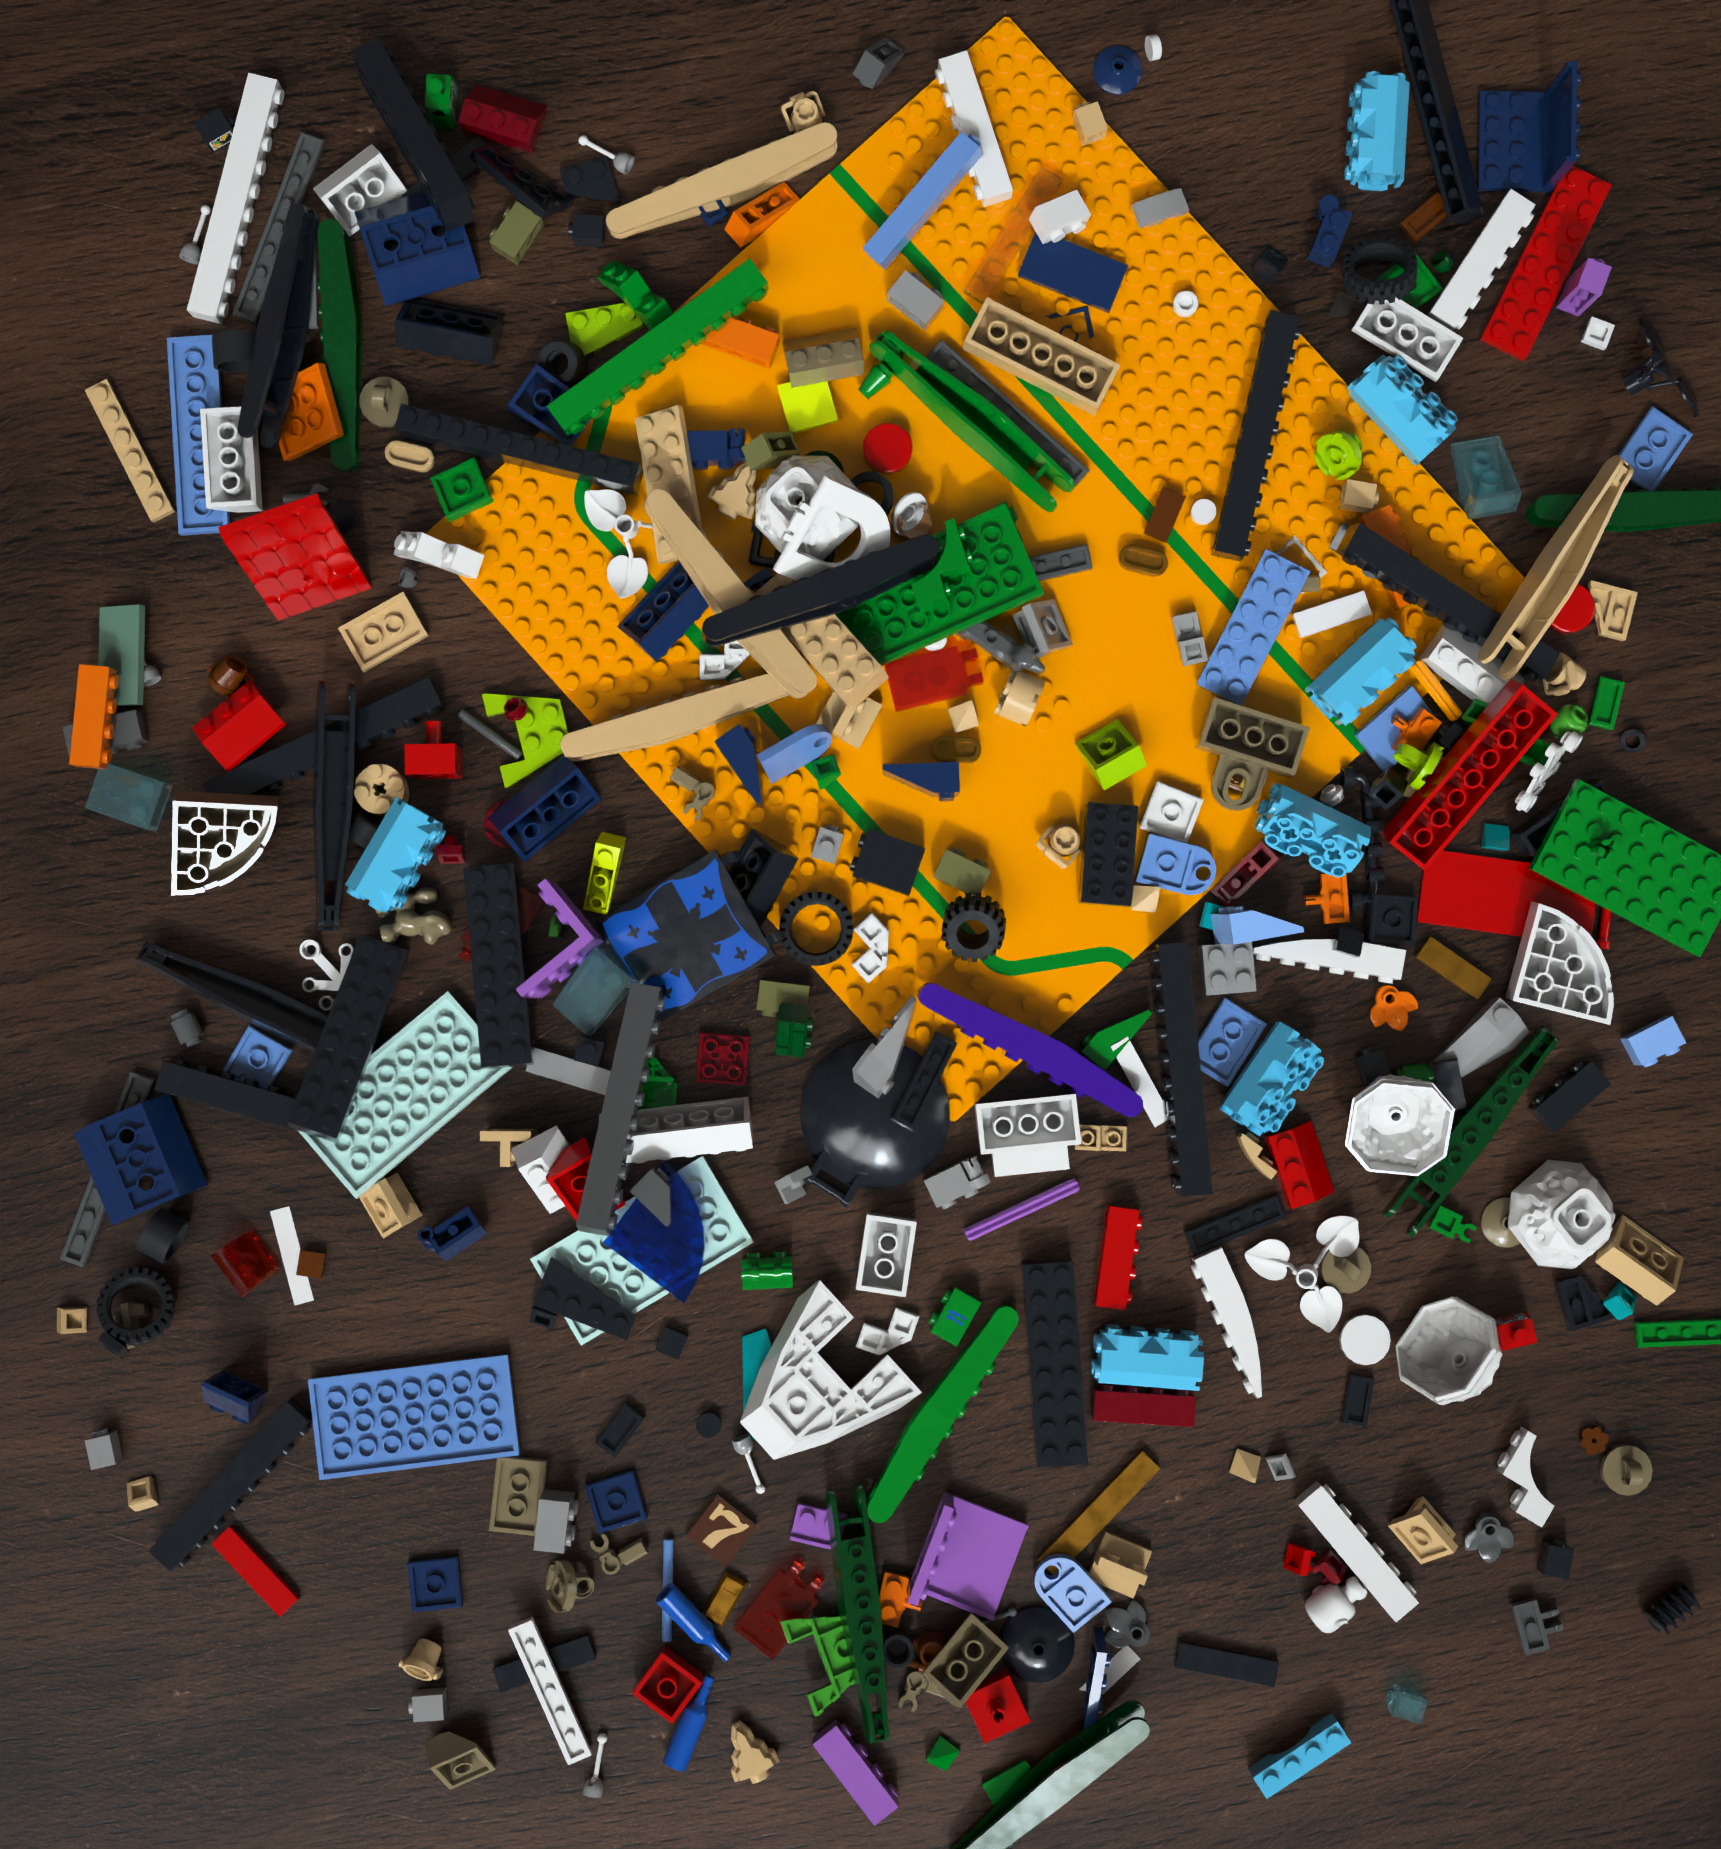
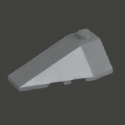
[852,996,916,1099]
[1427,997,1529,1079]

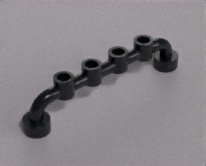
[1339,766,1385,910]

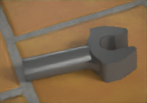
[283,484,331,508]

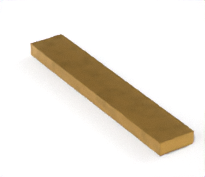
[1037,1450,1160,1575]

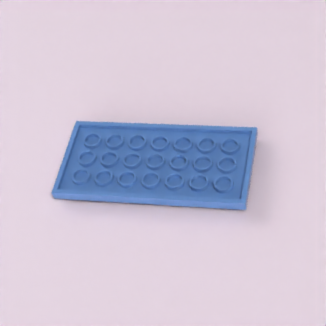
[308,1353,521,1480]

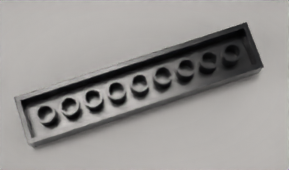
[1149,942,1213,1197]

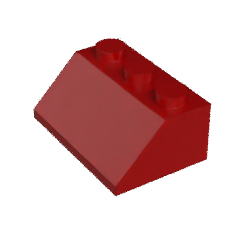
[192,680,286,772]
[1264,1120,1335,1209]
[545,1137,626,1221]

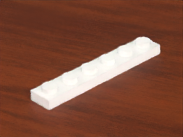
[508,1617,592,1765]

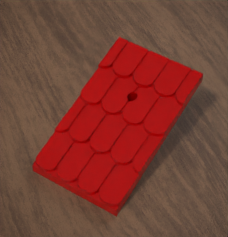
[218,493,372,621]

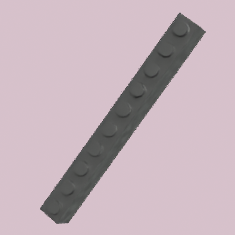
[576,982,666,1237]

